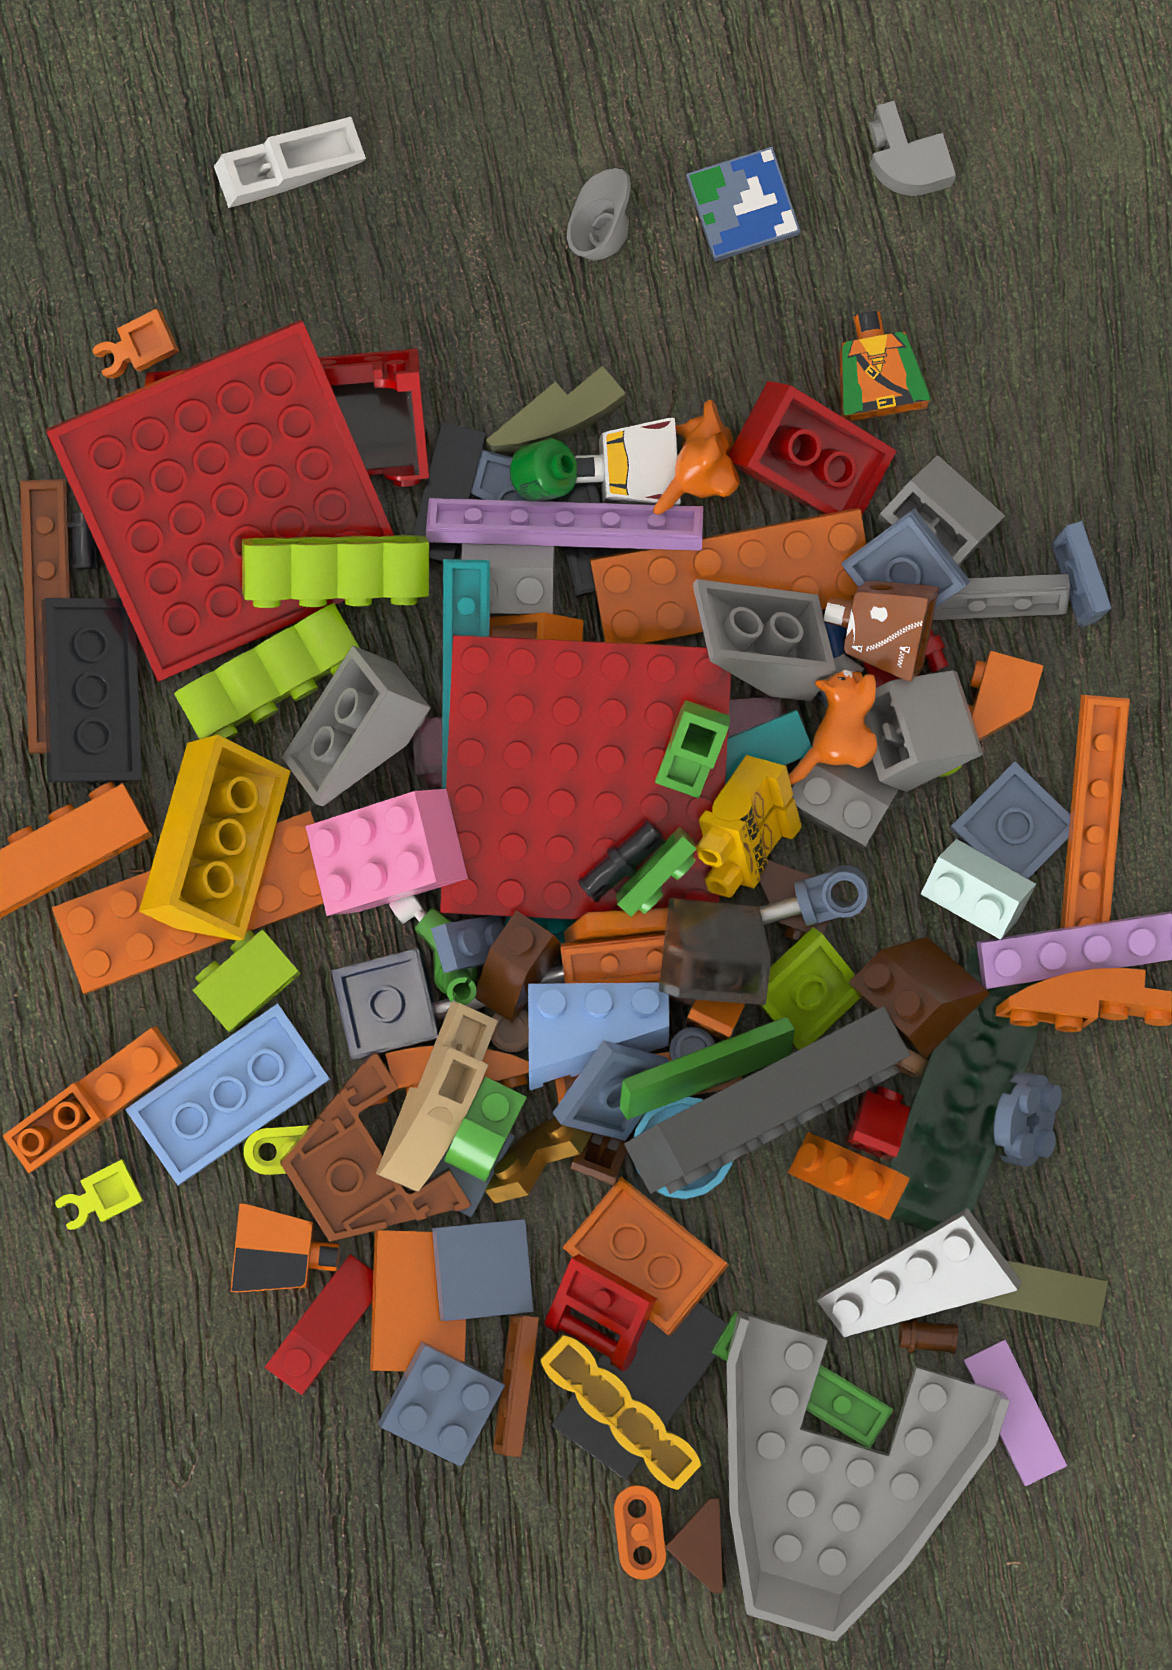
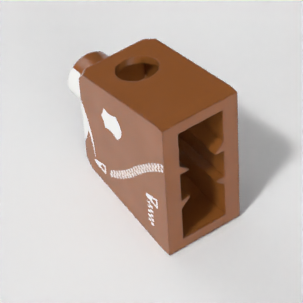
[824,580,939,681]

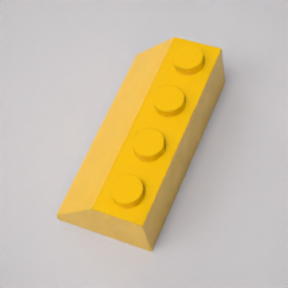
[139,734,291,941]

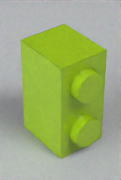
[192,929,301,1034]

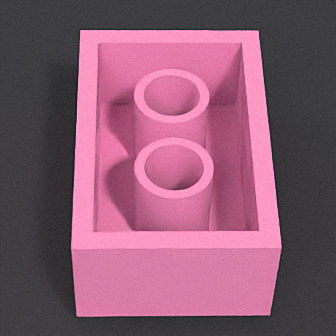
[305,789,468,916]

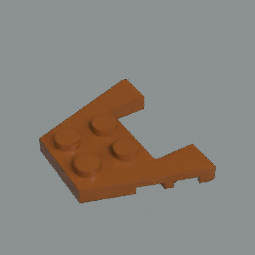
[280,1051,471,1242]

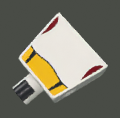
[575,418,680,506]

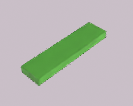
[620,1017,795,1120]
[710,1312,893,1448]

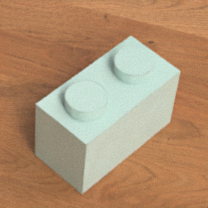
[921,839,1036,940]

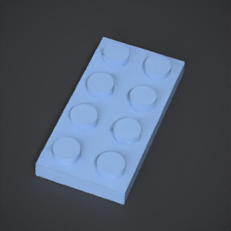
[125,1003,331,1186]

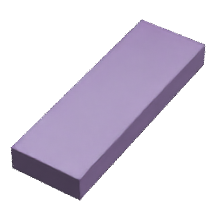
[963,1339,1067,1486]

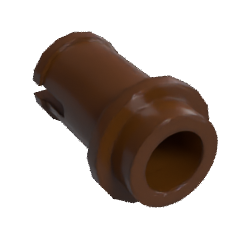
[899,1318,958,1354]

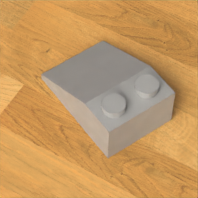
[693,579,836,701]
[282,646,430,807]

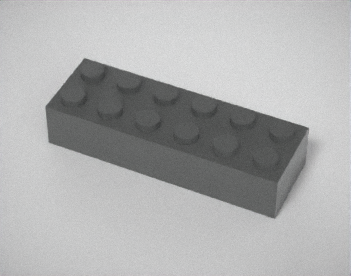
[624,1006,911,1194]

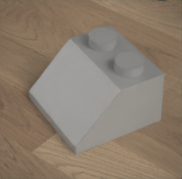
[461,543,555,614]
[792,759,898,851]

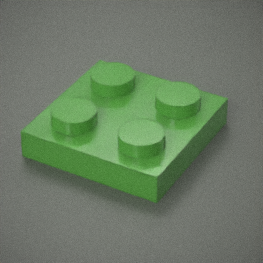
[616,826,696,917]

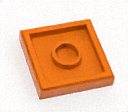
[564,908,678,943]

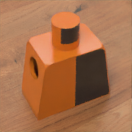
[230,1203,340,1293]

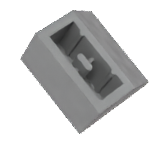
[876,455,1005,567]
[864,670,983,792]

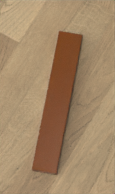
[20,479,71,754]

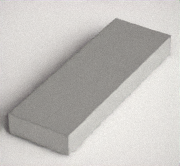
[933,574,1070,620]

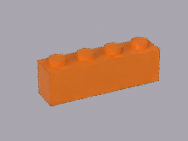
[0,782,153,919]

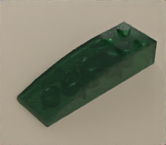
[887,947,1043,1232]

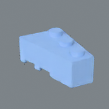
[528,982,669,1091]

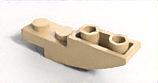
[376,1002,498,1192]

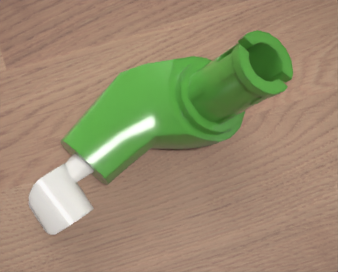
[389,895,477,1005]

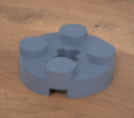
[994,1072,1062,1167]

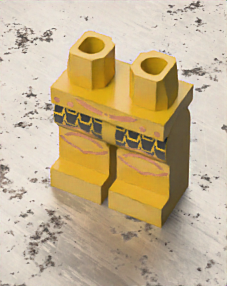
[696,755,802,898]

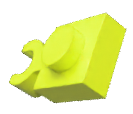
[55,1159,144,1230]

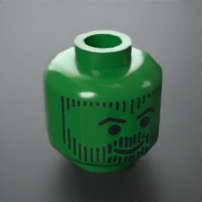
[510,438,577,502]

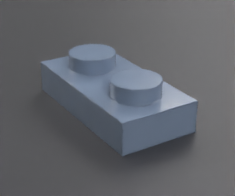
[431,915,504,973]

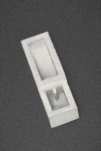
[214,117,366,208]

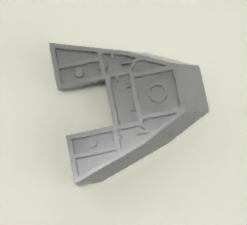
[727,1311,1010,1642]

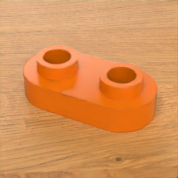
[614,1485,666,1580]

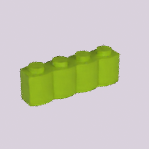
[242,535,429,608]
[174,603,359,740]

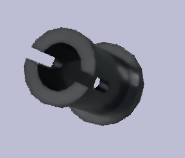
[67,513,101,569]

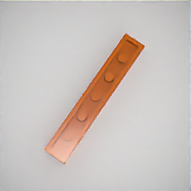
[1060,695,1130,928]

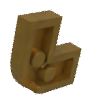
[484,1117,592,1204]

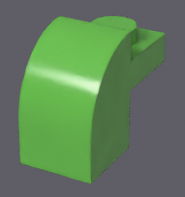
[655,700,730,798]
[444,1076,527,1182]

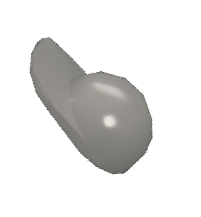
[567,168,631,261]

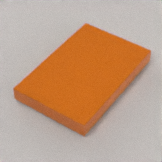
[563,1176,729,1337]
[370,1230,466,1371]

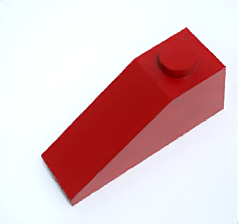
[844,1086,910,1160]
[264,1254,373,1395]

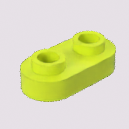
[244,1125,310,1175]

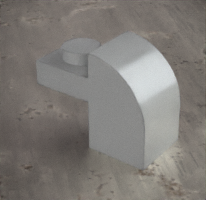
[869,101,956,196]

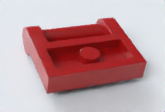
[544,1254,657,1371]

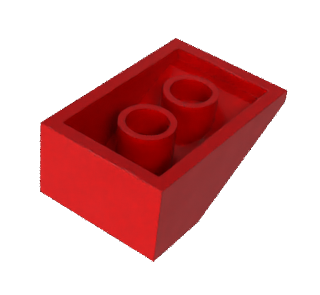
[728,381,897,515]

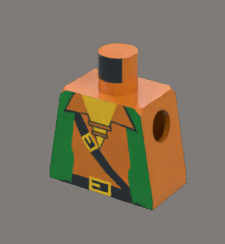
[840,311,930,422]

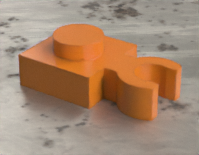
[92,308,180,379]

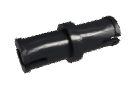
[577,819,667,903]

